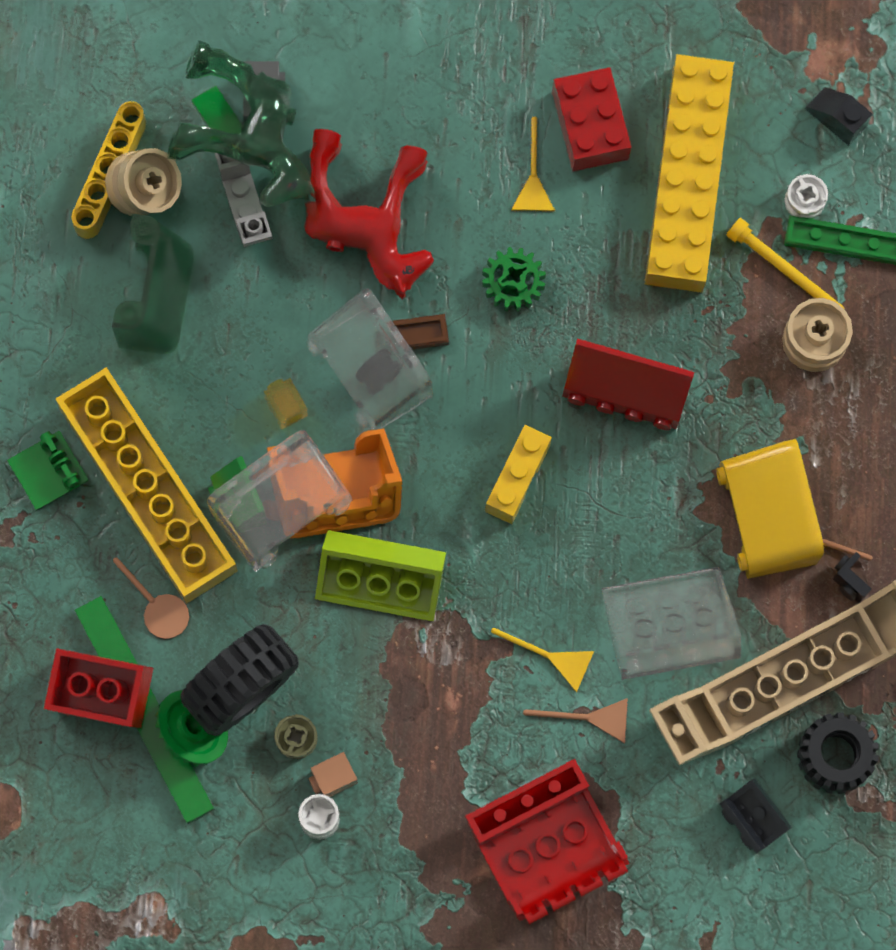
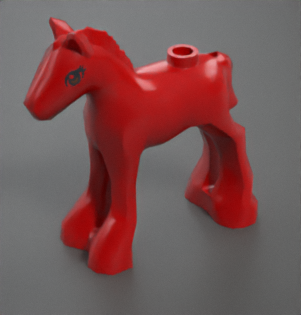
[304,129,434,299]

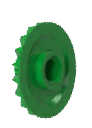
[155,690,228,766]

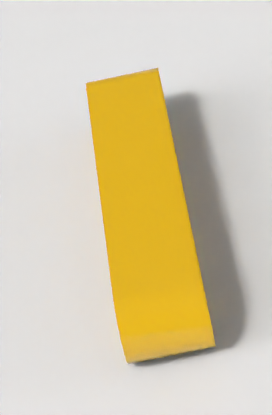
[71,101,146,239]

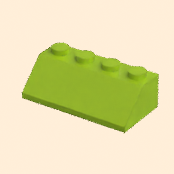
[315,530,446,622]

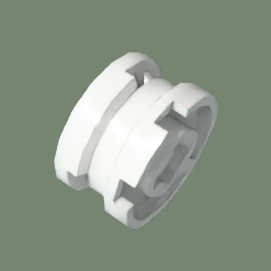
[784,174,828,219]

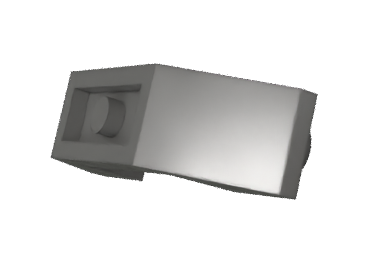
[212,138,273,247]

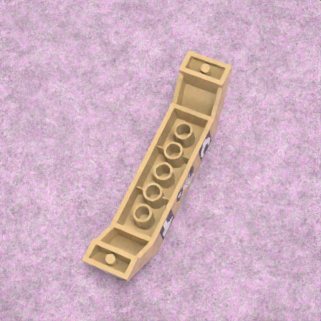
[649,580,896,765]

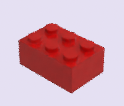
[552,67,632,172]
[44,648,154,728]

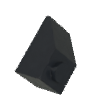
[805,87,873,146]

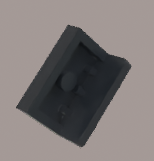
[720,778,792,853]

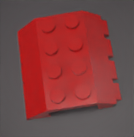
[465,759,629,924]

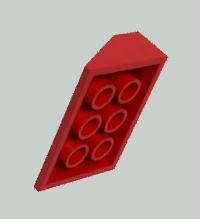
[562,338,694,430]

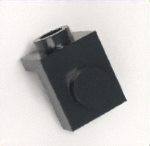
[833,552,872,603]

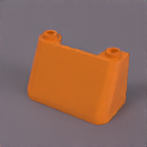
[267,428,402,538]

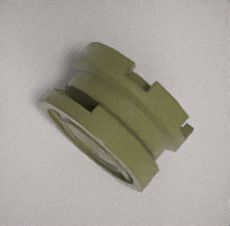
[274,714,318,759]

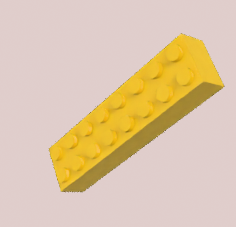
[645,54,734,293]
[55,367,238,604]

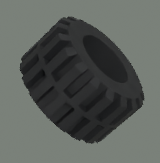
[797,712,879,794]

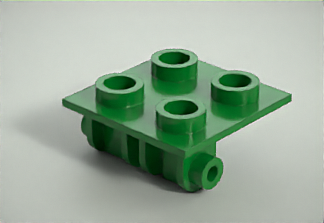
[7,431,89,511]

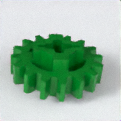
[482,247,546,312]

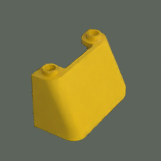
[716,439,824,579]

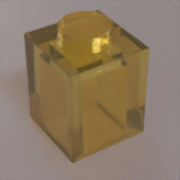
[264,378,308,429]

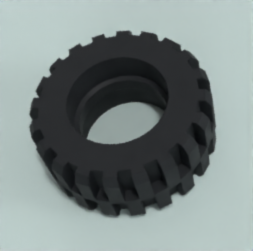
[181,624,299,736]

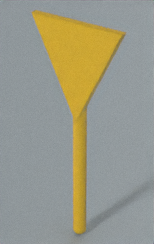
[511,116,555,211]
[491,628,594,692]

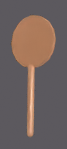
[113,558,189,639]

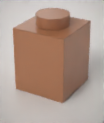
[308,752,358,797]

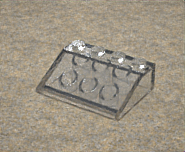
[602,567,741,680]

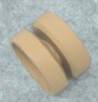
[105,148,182,216]
[782,298,853,372]

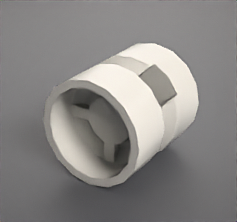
[298,794,340,840]

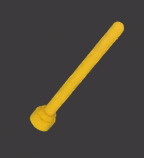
[726,217,845,309]

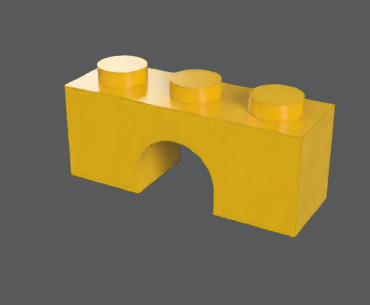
[485,425,552,524]

